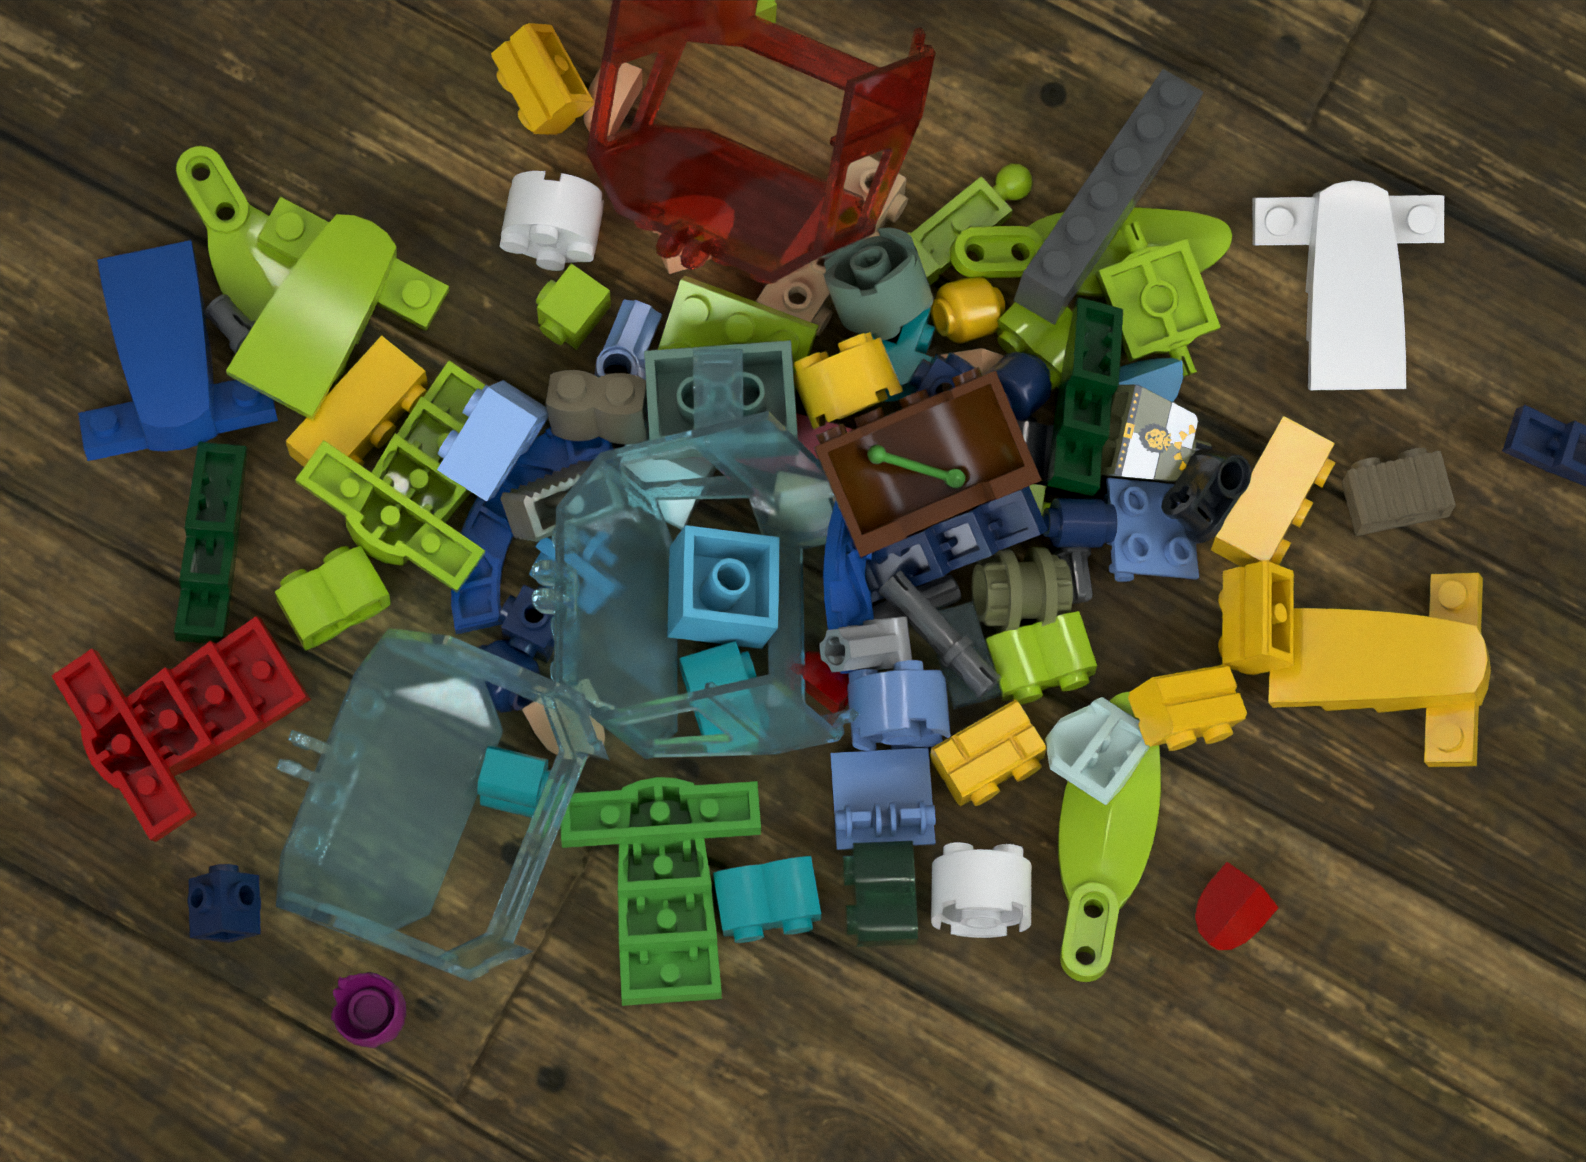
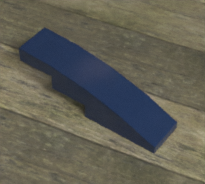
[1502,405,1586,486]
[865,486,1048,602]

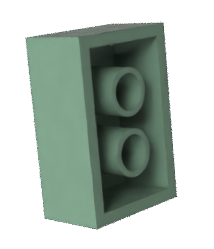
[644,340,799,460]

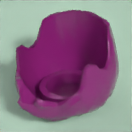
[331,972,406,1048]

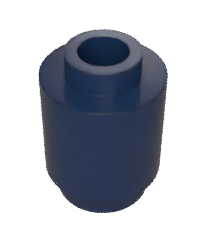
[1042,498,1117,548]

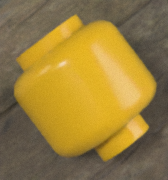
[931,277,1005,344]

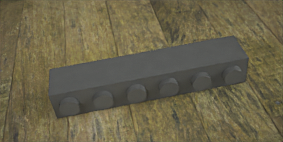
[1014,69,1204,325]

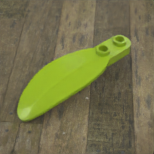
[176,146,347,379]
[950,207,1232,297]
[1058,692,1161,982]

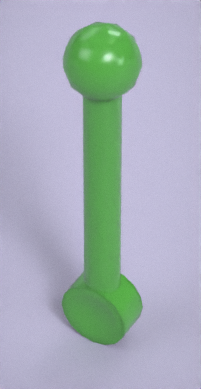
[867,445,965,488]

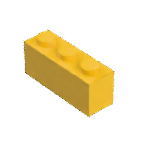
[286,335,428,467]
[1211,416,1336,567]

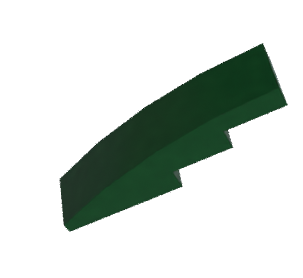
[1047,297,1123,497]
[174,442,247,644]

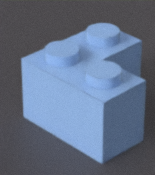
[437,380,548,501]

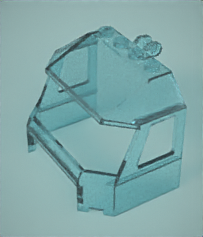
[532,411,859,759]
[276,628,609,981]

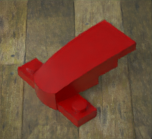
[51,616,311,842]

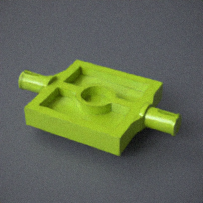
[1095,221,1221,378]

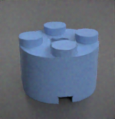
[847,660,951,751]

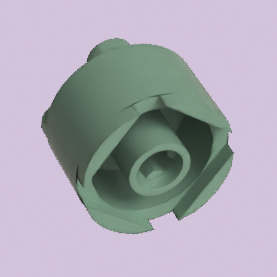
[823,228,934,340]

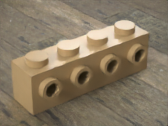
[756,150,908,336]

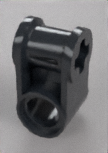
[1161,449,1251,544]

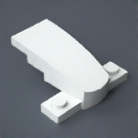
[1253,180,1444,390]

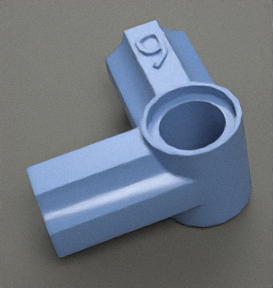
[594,299,662,380]

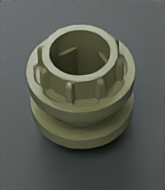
[972,547,1073,633]

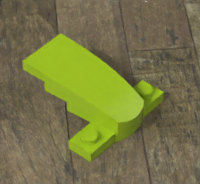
[226,197,449,421]
[295,361,485,593]

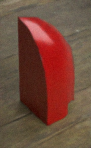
[777,651,849,717]
[1195,862,1279,950]

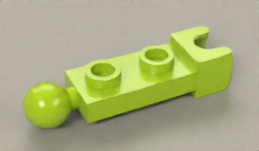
[907,163,1033,285]

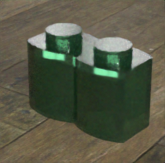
[842,841,918,947]

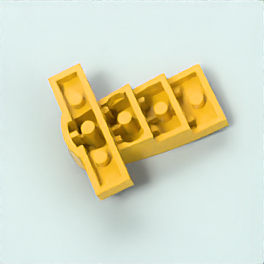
[1268,573,1491,767]

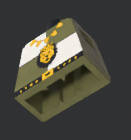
[1101,385,1212,482]

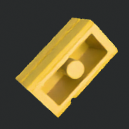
[491,23,595,135]
[1218,561,1294,675]
[1128,665,1247,751]
[930,699,1047,806]

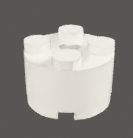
[500,171,604,271]
[931,842,1032,938]

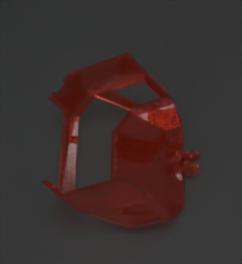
[586,0,936,284]

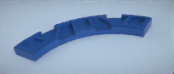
[451,427,614,634]

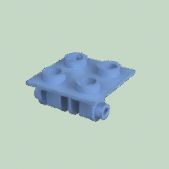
[1103,478,1199,582]
[830,748,936,850]

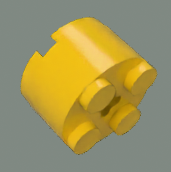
[793,332,903,429]

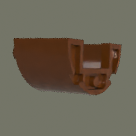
[813,367,1042,558]

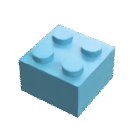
[667,525,780,649]

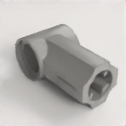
[820,616,912,672]

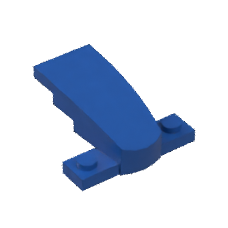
[78,240,278,461]

